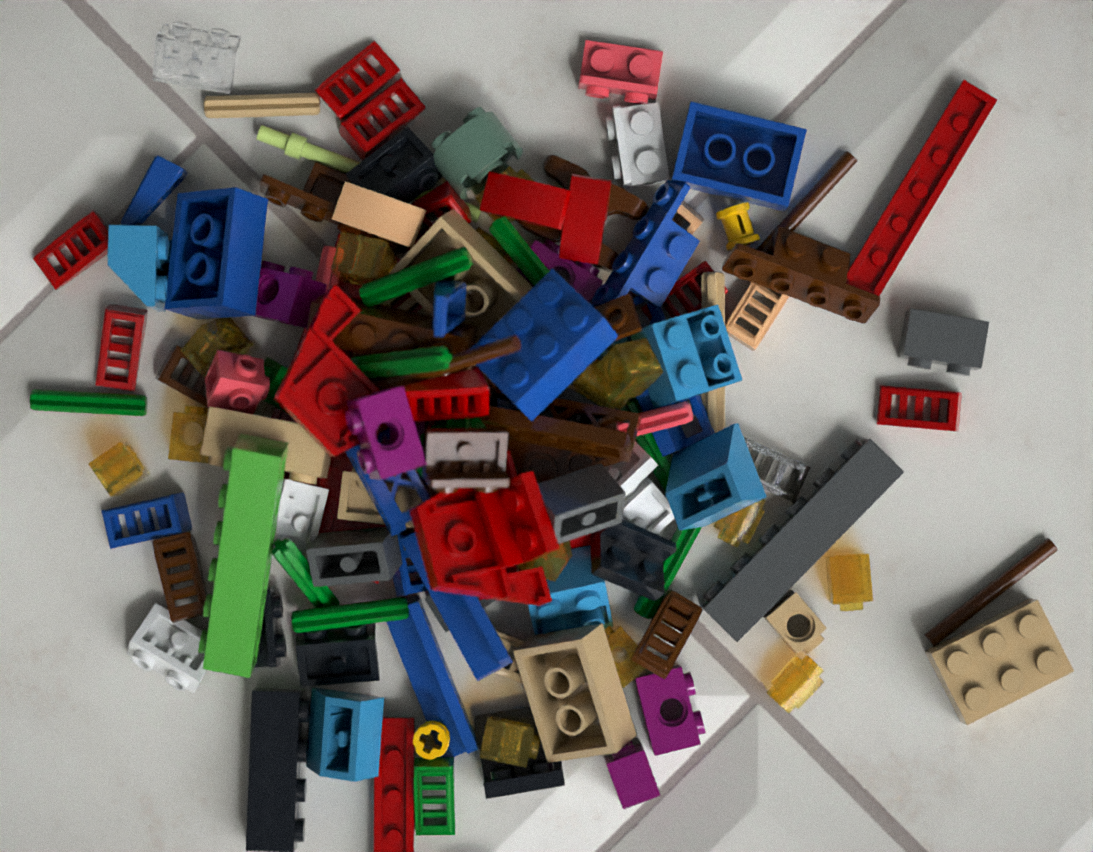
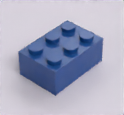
[671,101,807,212]
[164,187,268,320]
[470,268,619,422]

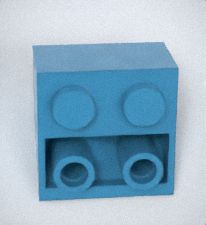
[108,225,172,312]
[630,305,743,409]
[665,423,767,531]
[519,545,614,635]
[306,687,384,782]

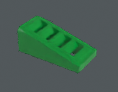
[413,757,455,836]

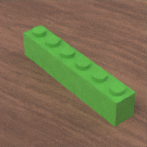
[198,434,289,678]

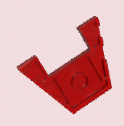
[274,284,439,457]
[410,451,552,606]

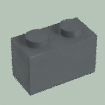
[898,308,989,376]
[538,463,626,544]
[306,527,403,587]

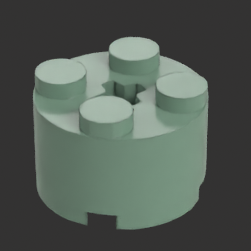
[431,107,523,200]

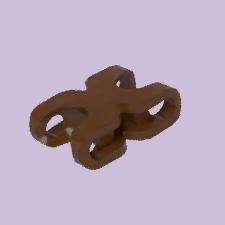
[514,155,649,272]

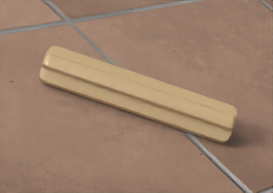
[204,93,321,118]

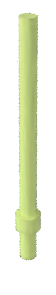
[256,125,481,223]

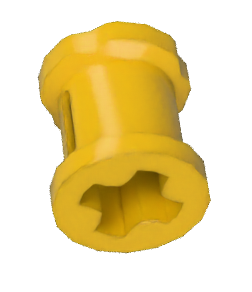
[715,202,761,251]
[413,720,450,760]

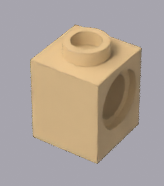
[763,591,827,654]

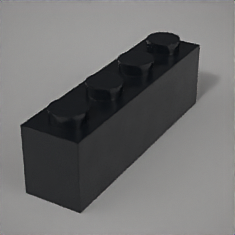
[246,688,310,852]

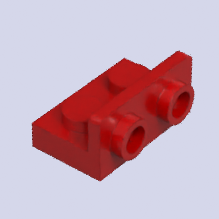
[475,471,560,569]

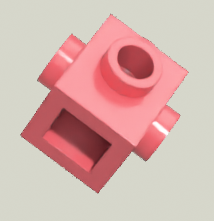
[205,350,270,415]

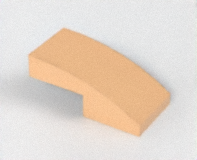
[332,182,426,248]

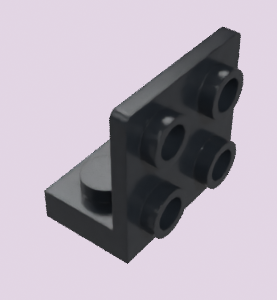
[474,706,565,799]

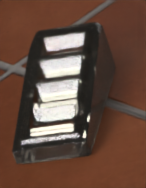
[744,437,811,502]

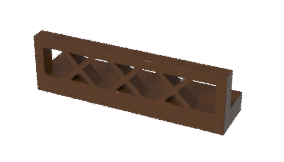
[479,385,641,462]

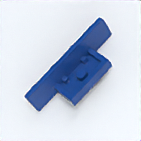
[592,180,700,308]

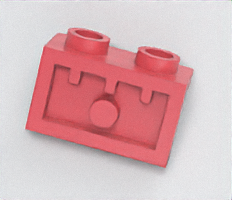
[578,40,663,105]

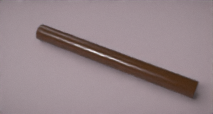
[756,151,858,254]
[374,335,521,390]
[924,538,1058,647]

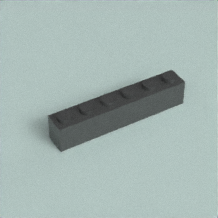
[701,439,904,642]

